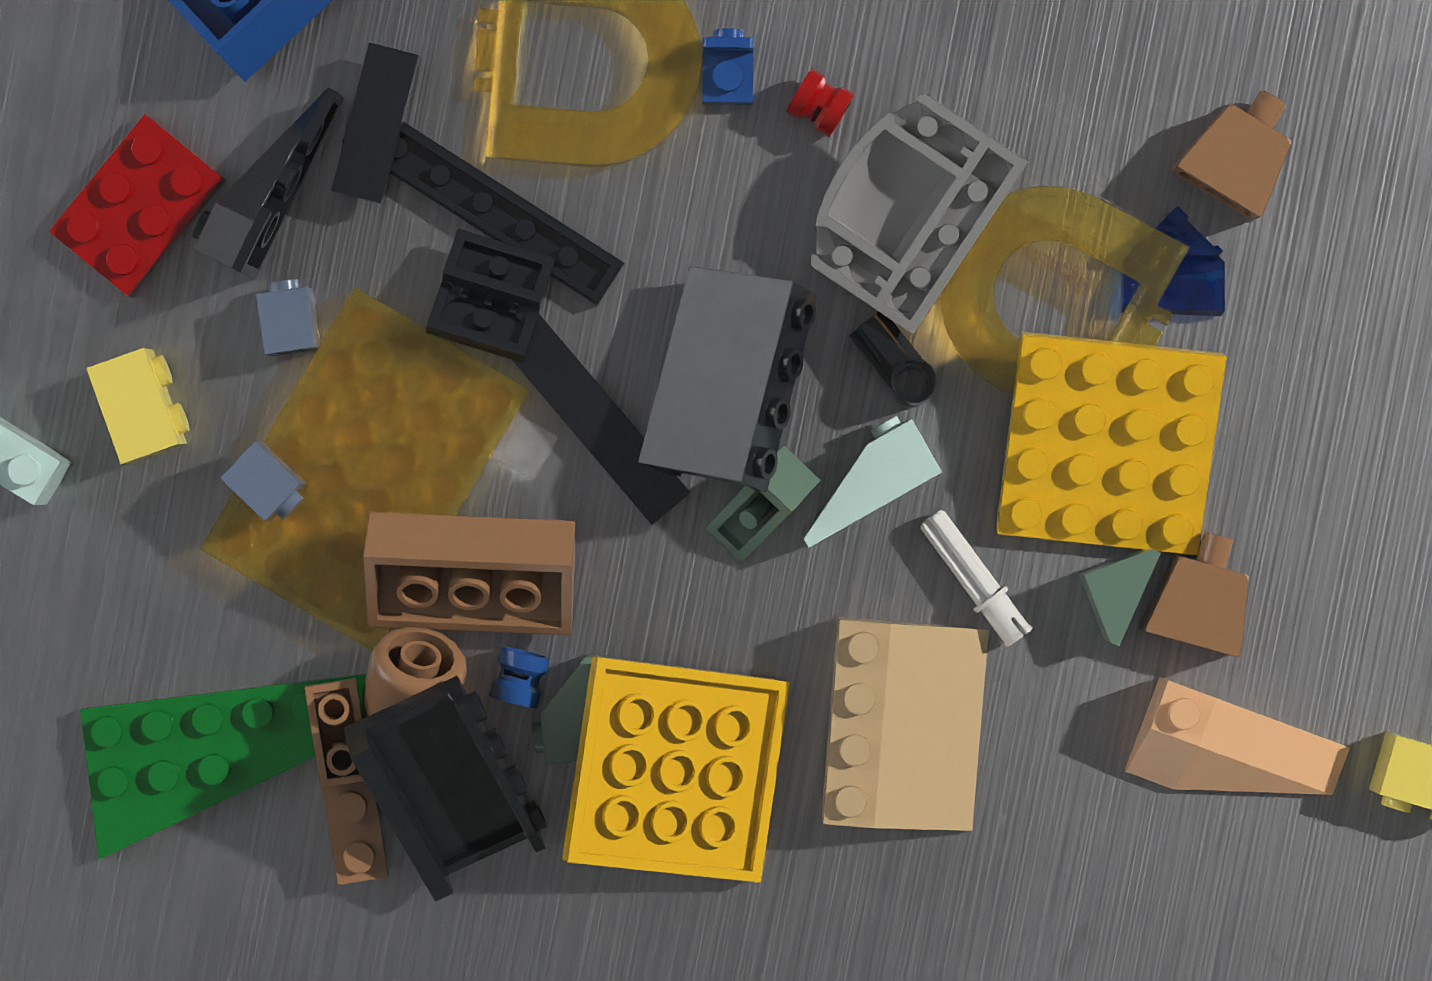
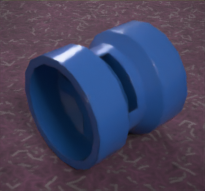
[489,646,550,708]

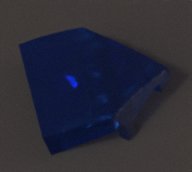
[1121,206,1225,316]

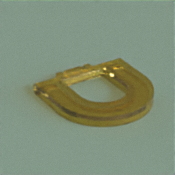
[473,0,701,167]
[940,185,1190,396]

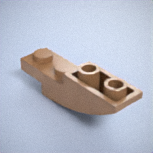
[304,678,389,885]

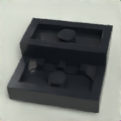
[426,228,555,363]

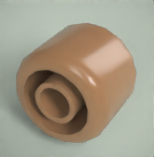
[362,627,467,716]

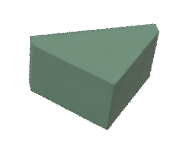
[1078,548,1161,646]

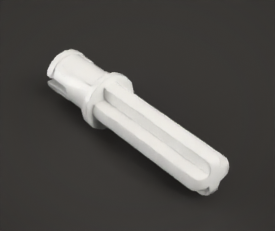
[920,510,1033,648]

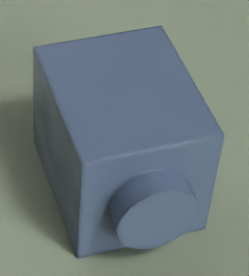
[256,279,322,356]
[220,441,307,521]

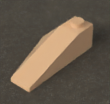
[1124,677,1350,795]

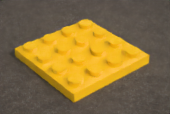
[996,331,1227,555]
[562,656,790,883]

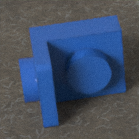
[702,28,754,105]

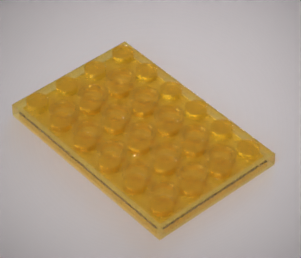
[200,287,531,651]

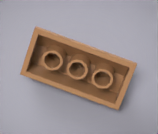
[363,512,575,635]

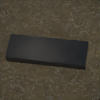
[331,42,420,205]

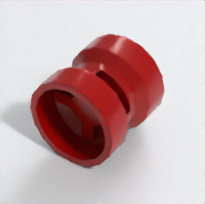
[786,68,855,138]

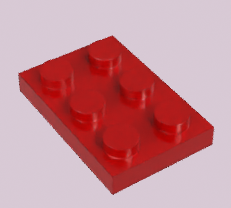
[49,114,226,297]

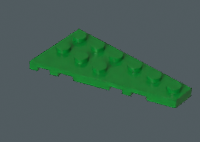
[80,673,368,860]

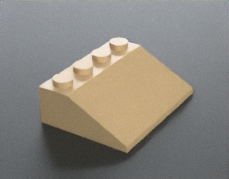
[821,617,989,831]

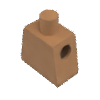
[1170,91,1291,221]
[1139,532,1249,658]

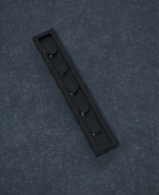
[341,122,625,306]
[512,314,691,525]

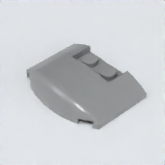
[811,93,1029,334]

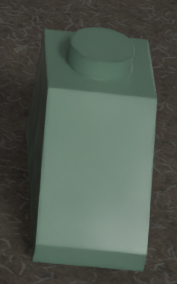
[705,446,821,563]
[532,653,597,765]

